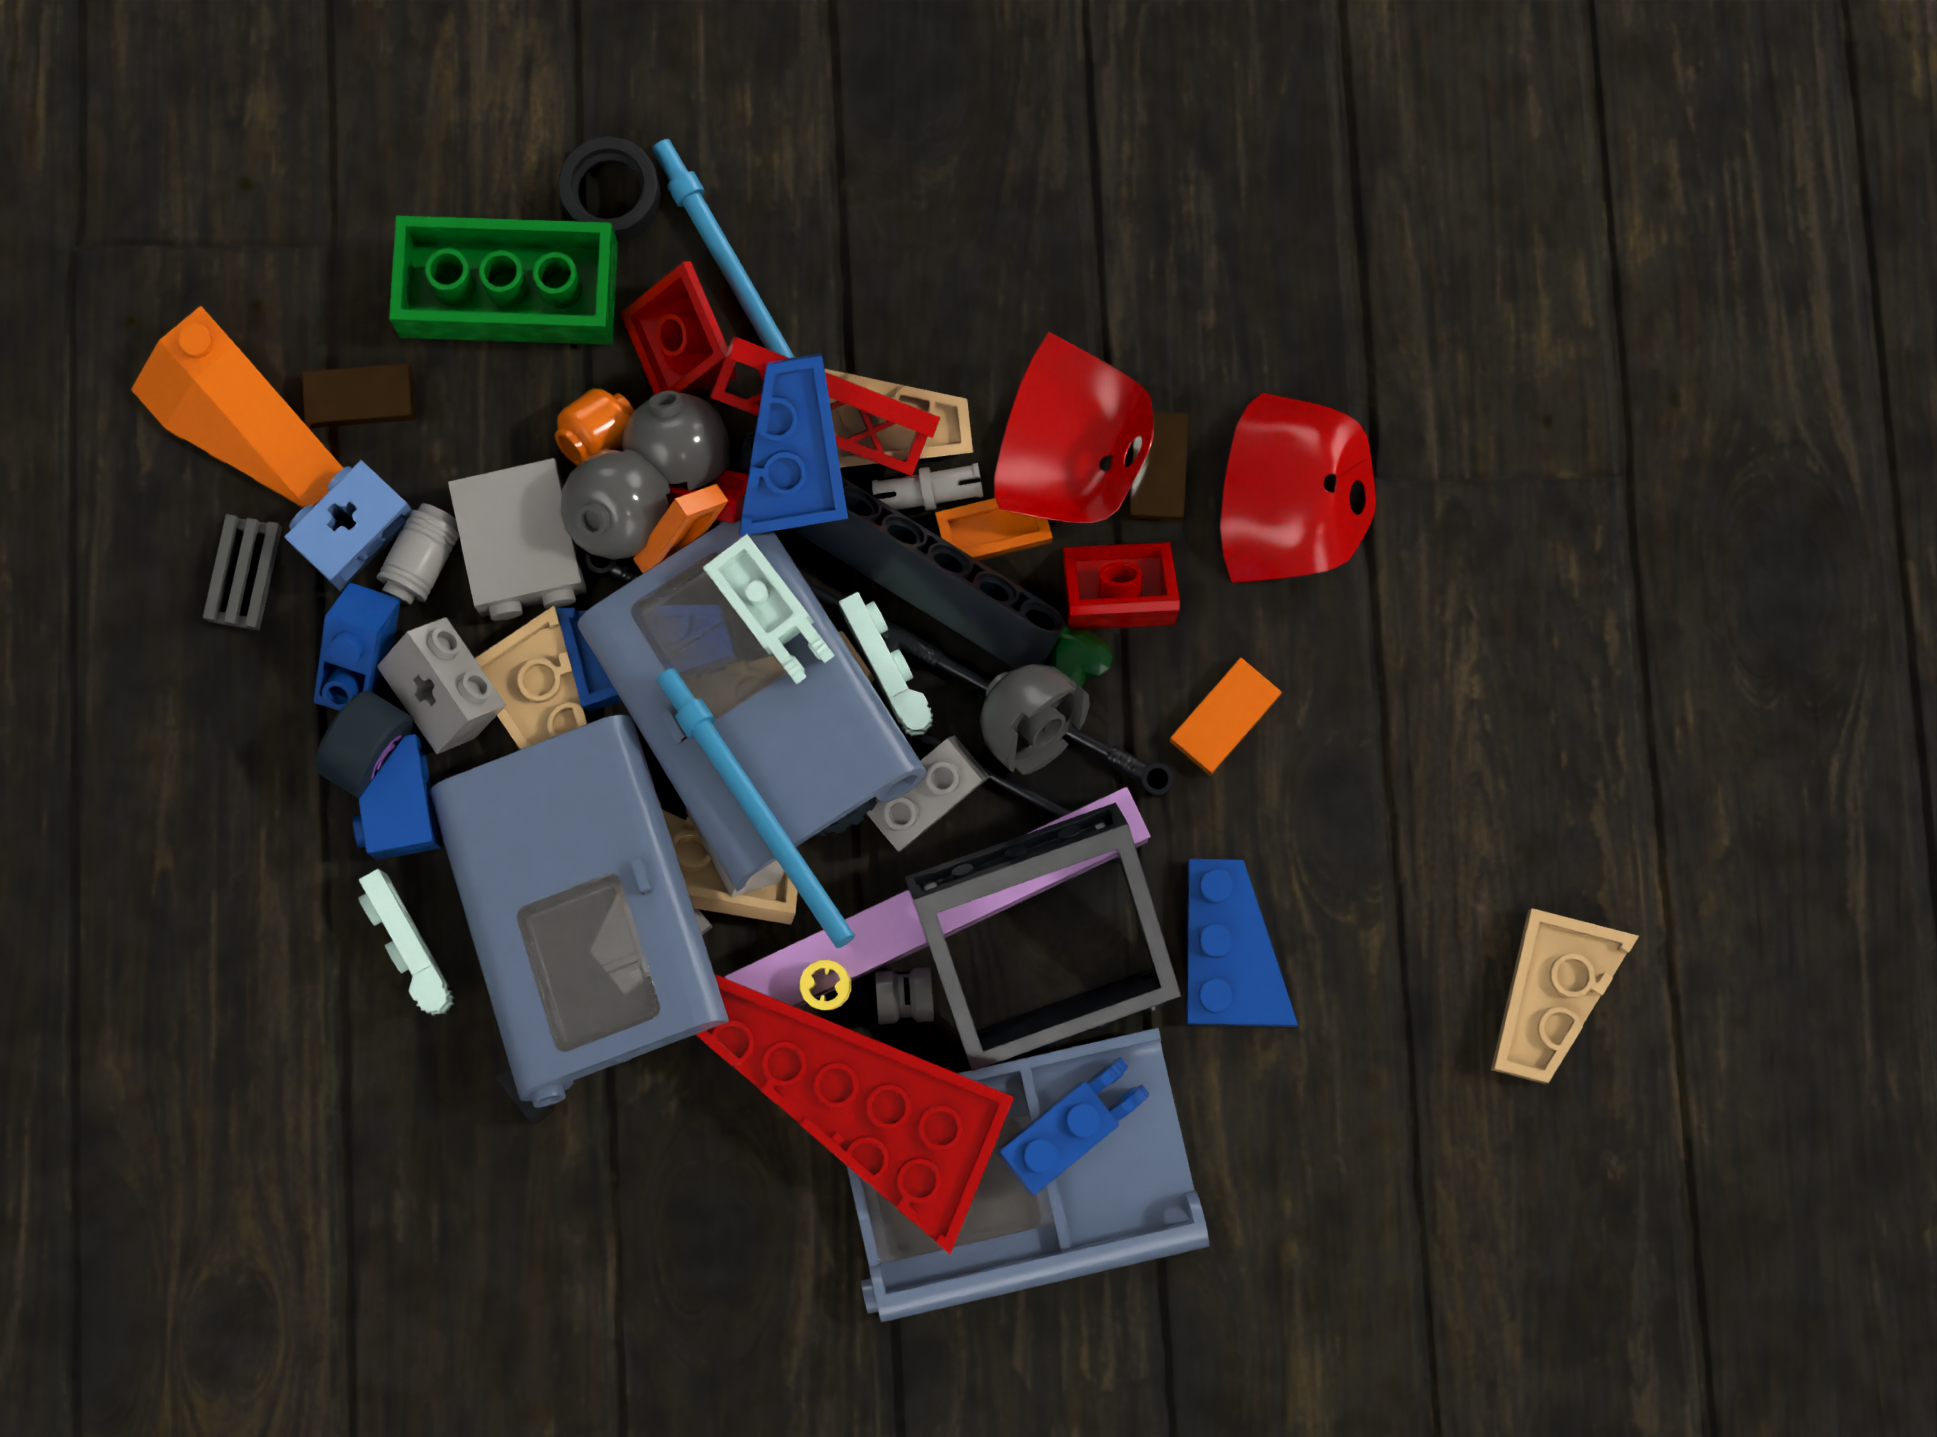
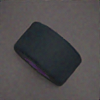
[315,690,413,798]

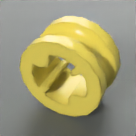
[800,960,851,1011]

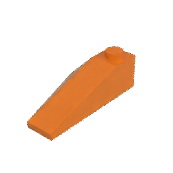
[131,306,344,508]

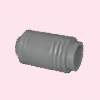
[377,503,459,607]

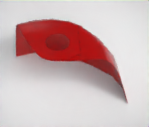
[994,332,1154,523]
[1220,393,1376,583]

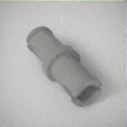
[872,463,983,511]

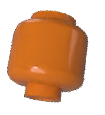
[555,388,634,466]

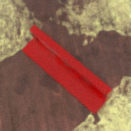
[710,336,940,476]

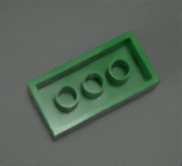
[389,216,618,345]

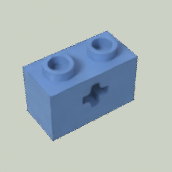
[285,460,412,592]

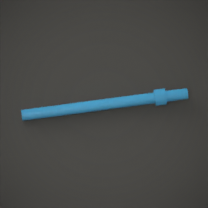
[651,139,794,358]
[656,668,855,948]

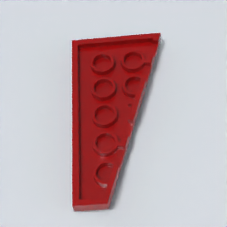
[695,973,1014,1255]

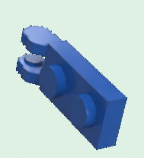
[996,1057,1149,1196]

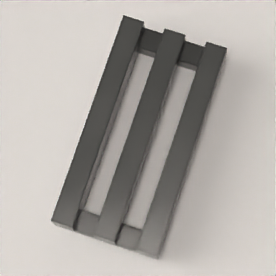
[203,514,282,631]

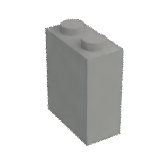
[448,458,587,621]

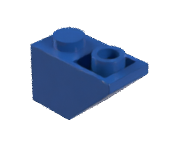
[313,583,401,711]

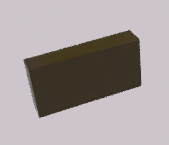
[302,363,415,429]
[1129,411,1188,522]

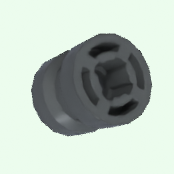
[875,967,934,1025]

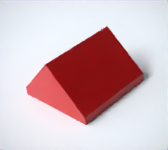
[620,261,737,396]
[1063,542,1180,630]

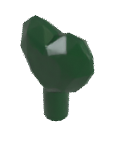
[1046,605,1113,687]

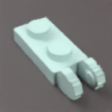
[703,534,835,684]
[839,592,933,738]
[358,869,455,1016]

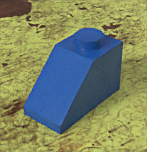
[353,734,441,860]

